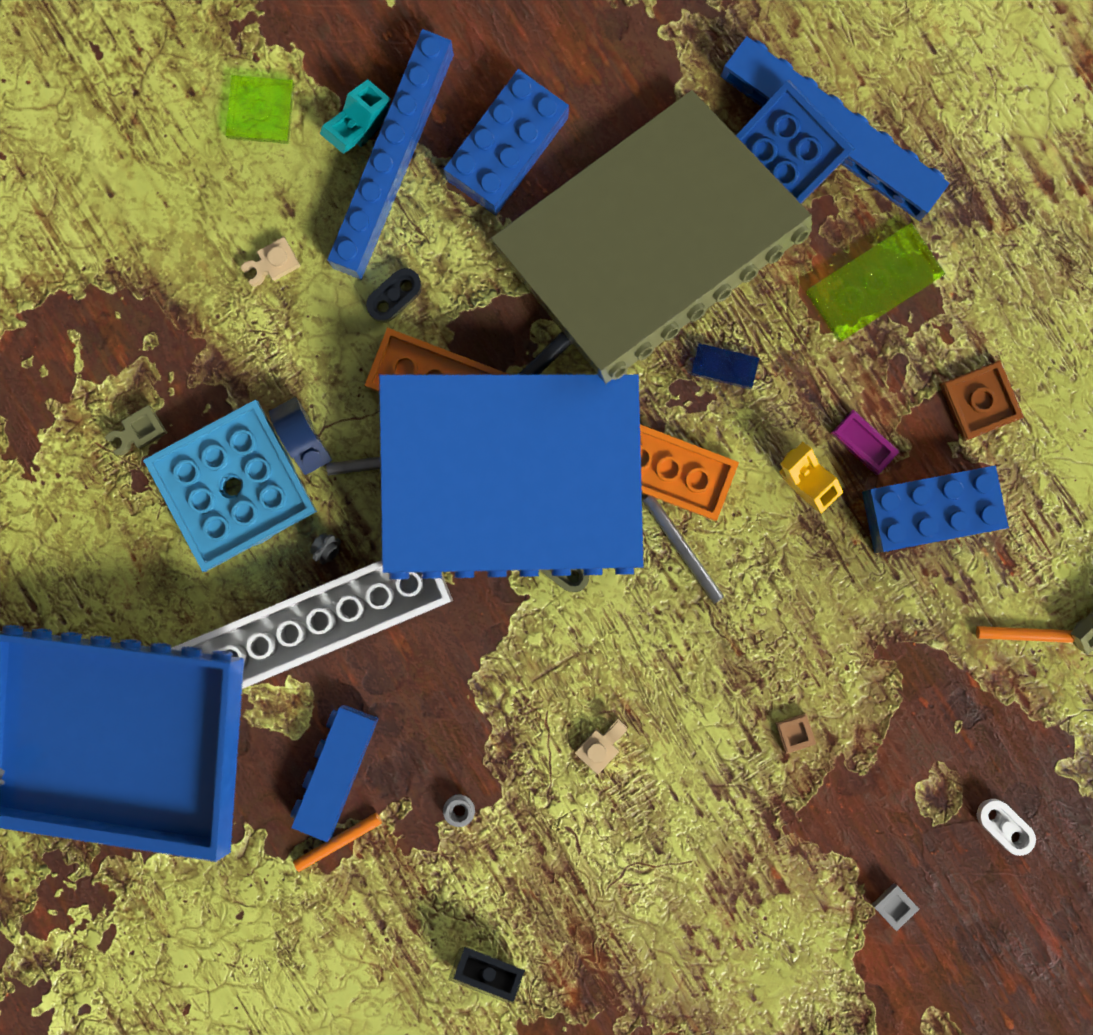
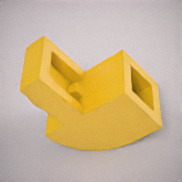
[779,442,843,514]

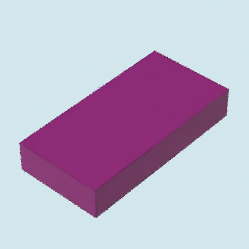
[830,410,900,475]

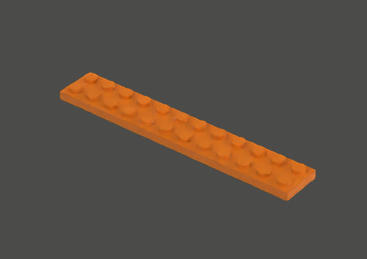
[364,328,739,522]

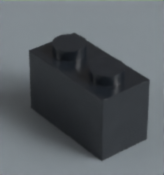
[448,947,525,1003]

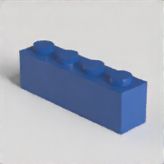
[290,705,379,842]

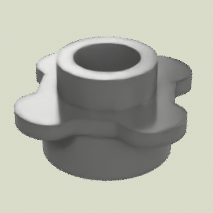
[310,533,341,565]

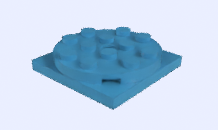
[143,400,317,572]

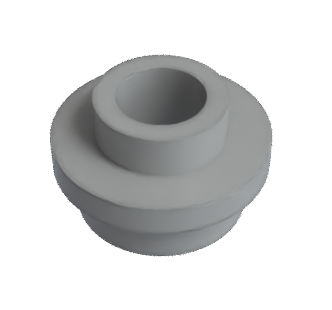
[443,795,475,827]

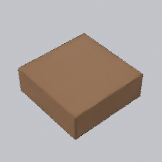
[775,713,816,754]

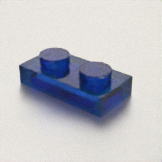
[690,343,759,390]

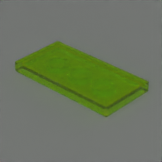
[806,222,946,343]

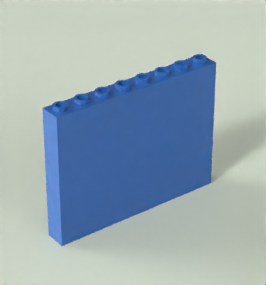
[379,374,644,579]
[0,625,244,862]

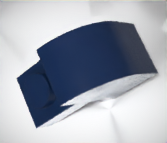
[268,397,332,475]

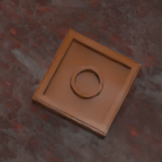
[939,360,1024,442]

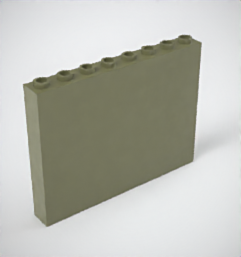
[491,90,812,384]

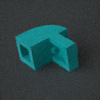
[320,79,391,154]

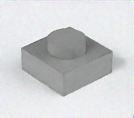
[871,883,919,931]

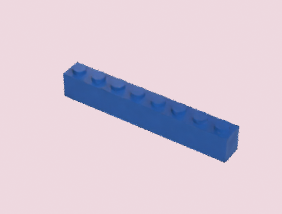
[327,29,454,280]
[721,36,950,221]

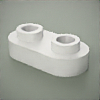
[977,799,1036,856]

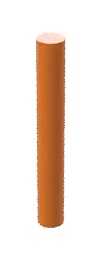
[976,626,1074,643]
[293,813,382,872]

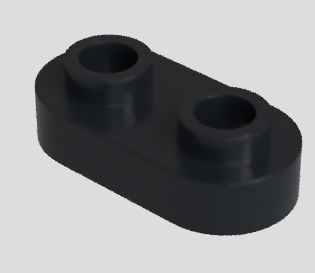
[366,268,422,323]

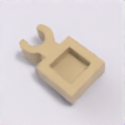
[241,237,301,287]

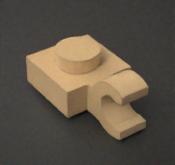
[575,719,628,774]

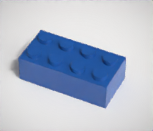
[444,69,569,216]
[862,465,1009,553]

